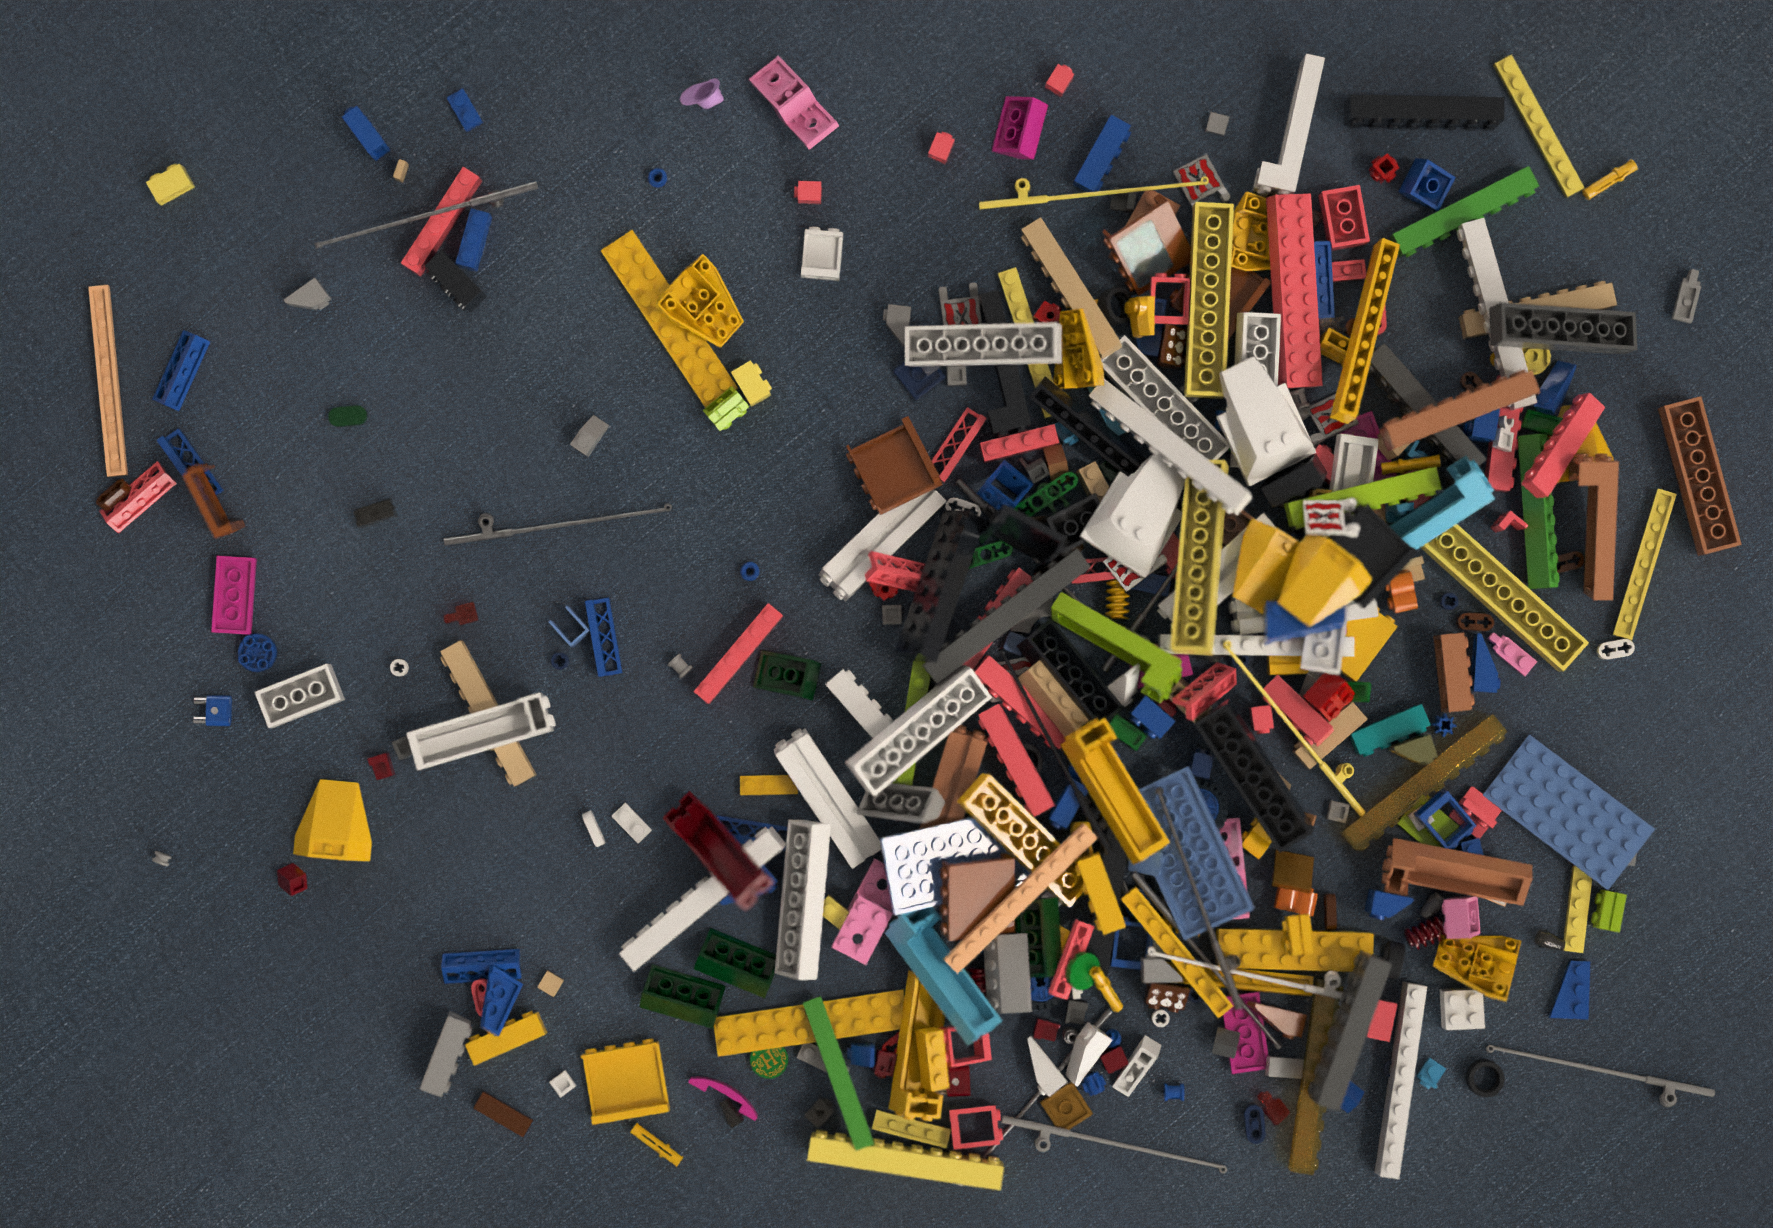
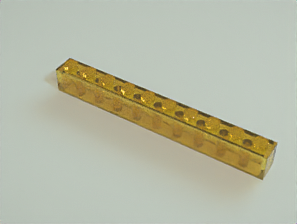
[1340,714,1507,851]
[1288,978,1344,1175]

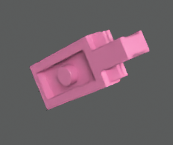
[1487,632,1537,676]

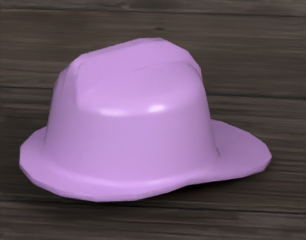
[680,79,724,109]

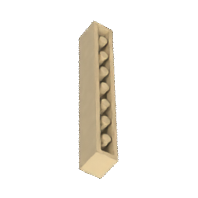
[1021,217,1122,359]
[1459,281,1617,339]
[440,640,537,786]

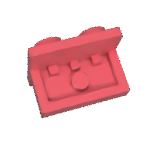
[1449,787,1502,839]

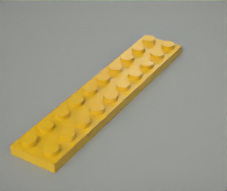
[601,230,738,408]
[714,990,904,1057]

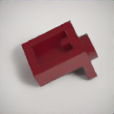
[1154,698,1177,717]
[870,1049,898,1078]

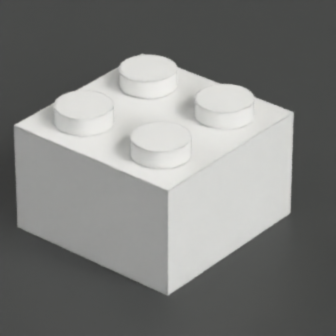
[1440,988,1485,1030]

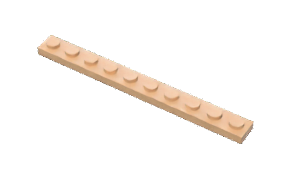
[88,285,128,477]
[943,823,1098,974]

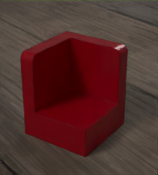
[367,753,396,780]
[277,863,308,896]
[1032,1017,1060,1042]
[1100,1045,1129,1074]

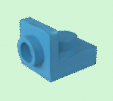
[1055,422,1079,446]
[1404,440,1428,459]
[1385,501,1414,522]
[1416,1057,1446,1089]

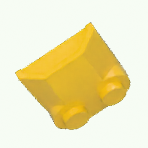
[1124,296,1155,338]

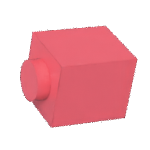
[1045,64,1074,97]
[928,132,955,164]
[794,181,822,204]

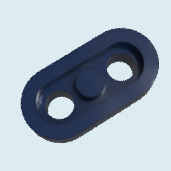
[1244,1104,1266,1144]

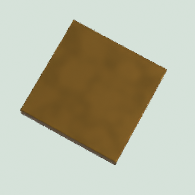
[1272,850,1314,894]
[1040,1081,1093,1130]

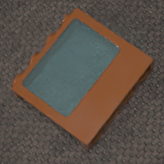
[1102,193,1191,296]

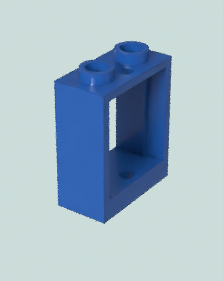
[342,106,391,161]
[976,460,1034,510]
[1047,779,1088,830]
[1414,789,1477,850]
[1110,916,1153,970]

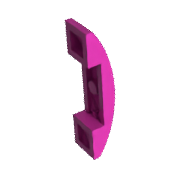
[688,1076,758,1121]

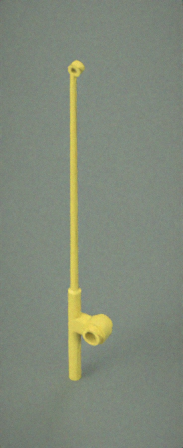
[979,176,1209,209]
[1222,641,1365,816]

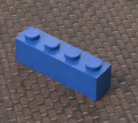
[1073,115,1132,192]

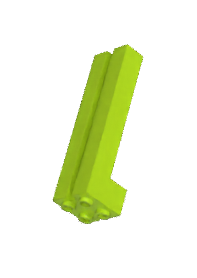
[1051,592,1183,704]

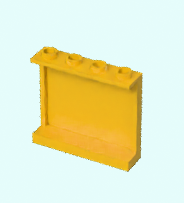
[1340,607,1398,682]
[581,1038,670,1125]

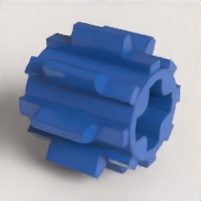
[1431,713,1457,737]
[1081,1071,1106,1096]

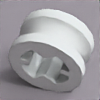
[390,659,409,676]
[1151,1009,1170,1027]

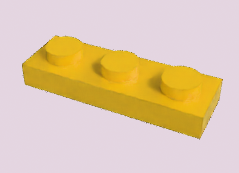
[740,775,798,795]

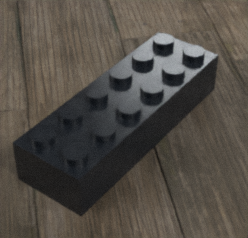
[1016,618,1124,726]

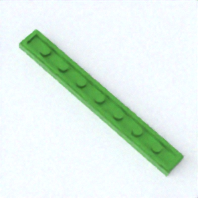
[803,996,874,1151]

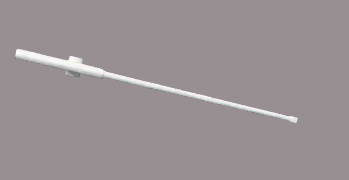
[1148,946,1343,999]

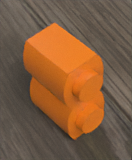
[1385,569,1418,614]
[1274,887,1318,916]

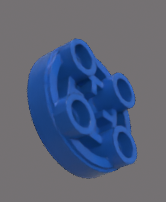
[238,634,277,672]

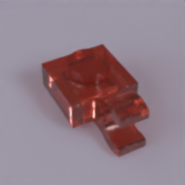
[443,602,479,626]
[1257,1091,1291,1126]

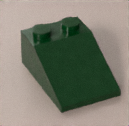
[753,650,822,701]

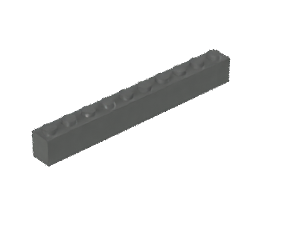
[922,549,1091,684]

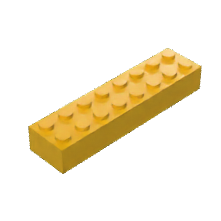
[957,773,1084,907]
[1215,927,1374,972]

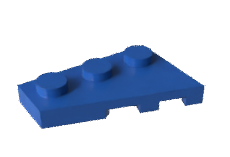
[1131,295,1167,357]
[1549,960,1590,1019]
[480,966,523,1036]

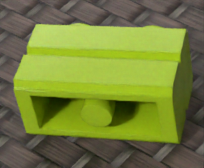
[703,386,749,431]
[1591,889,1627,933]

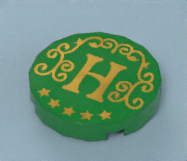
[750,1047,788,1079]

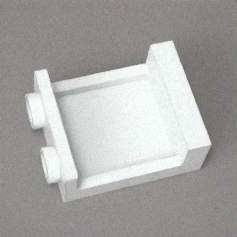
[801,227,843,281]

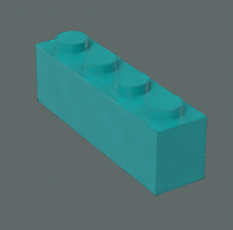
[1349,704,1431,757]

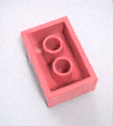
[1318,185,1370,251]

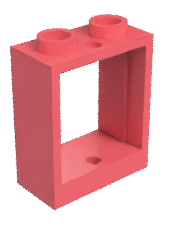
[1150,273,1191,325]
[938,1025,992,1067]
[949,1105,1003,1149]

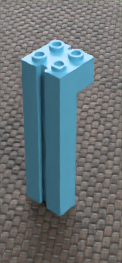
[1390,455,1495,550]
[885,906,1002,1046]

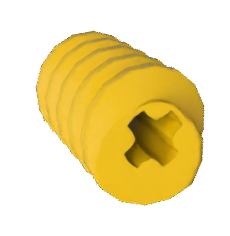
[1105,580,1130,619]

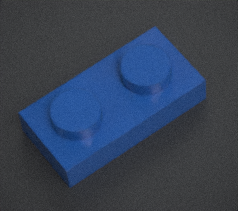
[447,88,483,132]
[1131,574,1171,597]

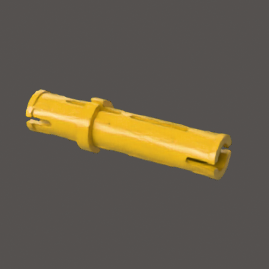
[1582,159,1638,200]
[1381,455,1441,475]
[1089,966,1123,1012]
[630,1123,683,1167]

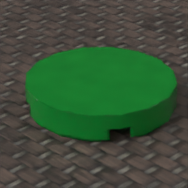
[1066,951,1100,991]

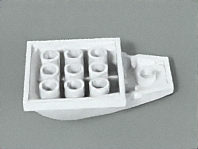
[1216,356,1316,486]
[1079,453,1185,579]

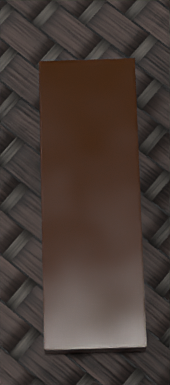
[473,1091,533,1137]

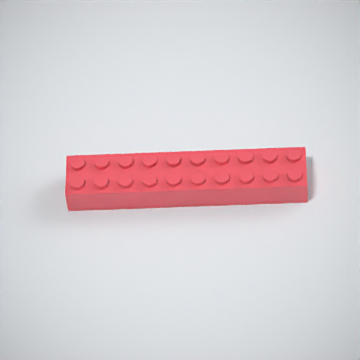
[1266,194,1323,389]

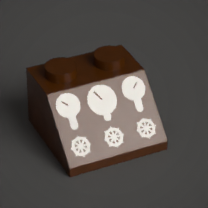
[1156,324,1187,370]
[1144,982,1190,1013]

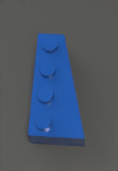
[1263,601,1345,646]

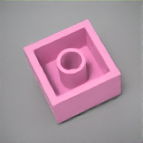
[1442,896,1481,939]

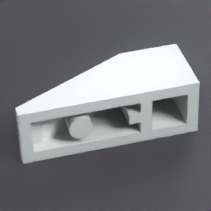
[1107,664,1140,707]
[1065,1022,1112,1086]
[1112,1035,1161,1097]
[1027,1036,1068,1097]

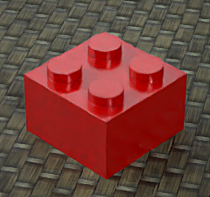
[1303,673,1355,722]

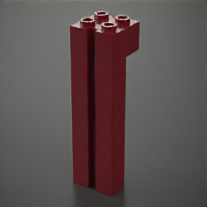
[663,791,774,911]

